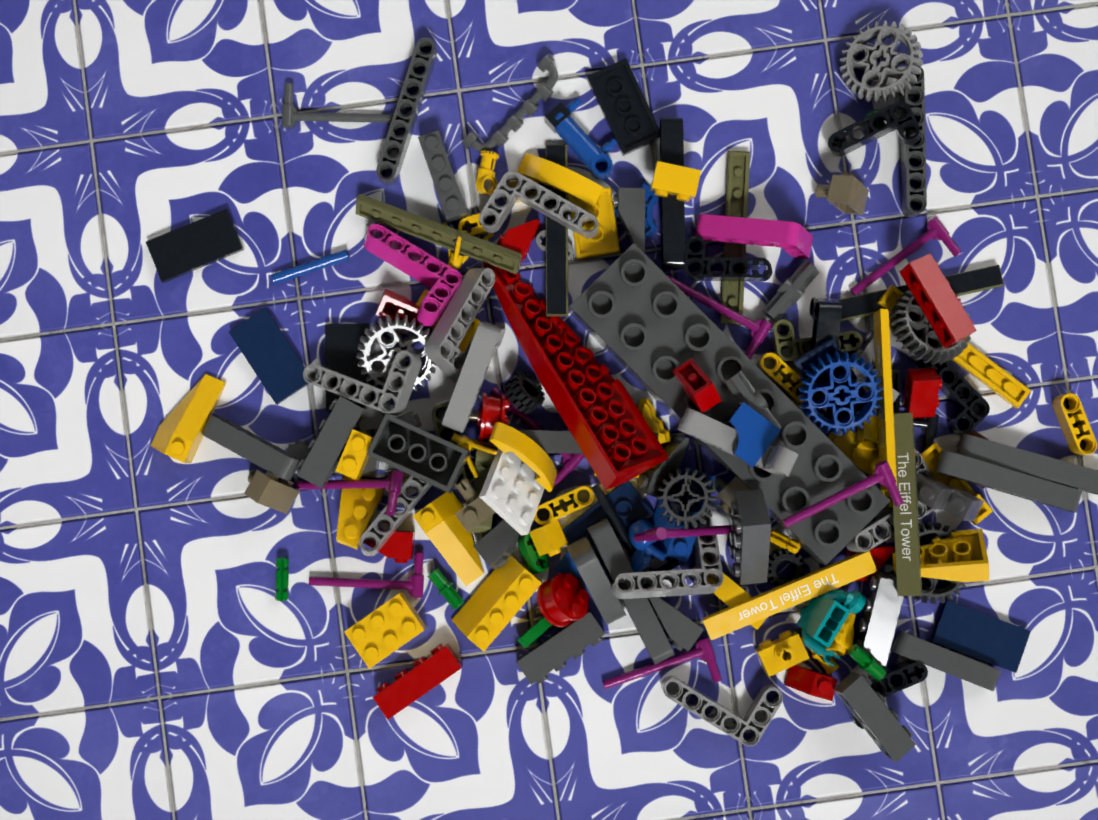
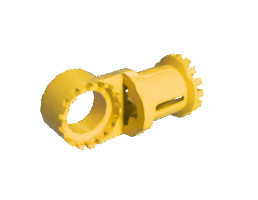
[475,150,499,195]

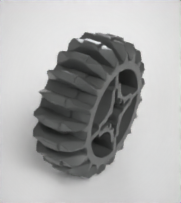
[656,468,718,529]

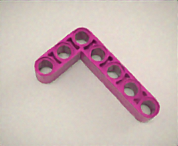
[694,214,813,259]
[364,224,462,326]

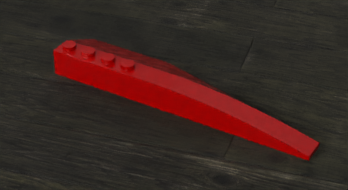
[483,262,669,490]

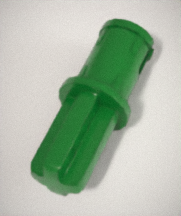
[427,568,464,609]
[848,644,886,681]

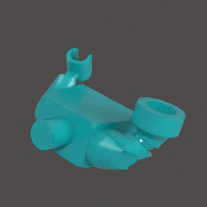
[798,589,866,666]

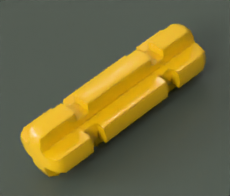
[770,528,801,554]

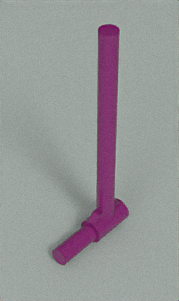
[850,216,962,296]
[668,276,773,360]
[490,386,585,488]
[782,460,904,528]
[295,470,404,516]
[634,525,733,542]
[309,552,424,598]
[602,637,722,689]

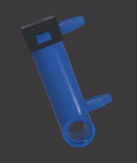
[545,98,617,180]

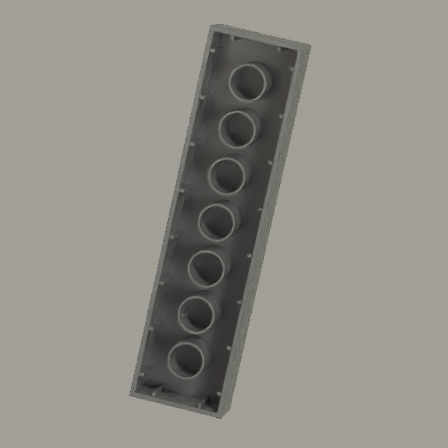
[569,243,890,565]

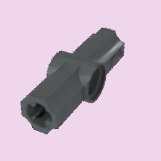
[761,260,819,323]
[724,371,781,429]

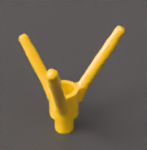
[443,222,494,270]
[451,433,498,478]

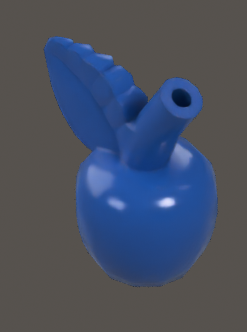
[628,520,667,572]

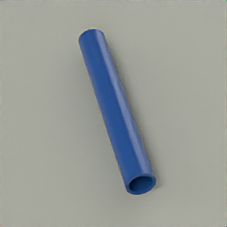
[271,249,350,285]

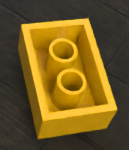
[344,591,427,669]

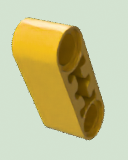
[757,353,813,404]
[1052,393,1097,455]
[534,486,594,525]

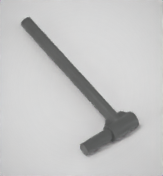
[282,83,394,129]

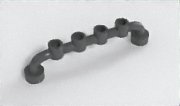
[462,54,558,152]

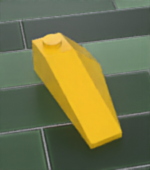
[151,374,226,463]
[413,491,484,586]
[892,529,989,582]

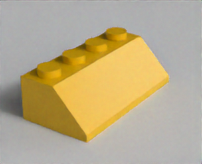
[452,555,542,652]

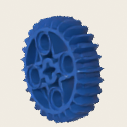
[798,351,884,435]

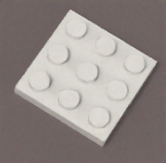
[479,448,545,536]

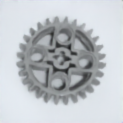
[840,20,923,104]
[357,314,437,392]

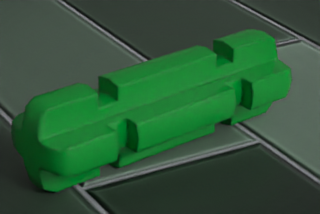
[275,557,289,601]

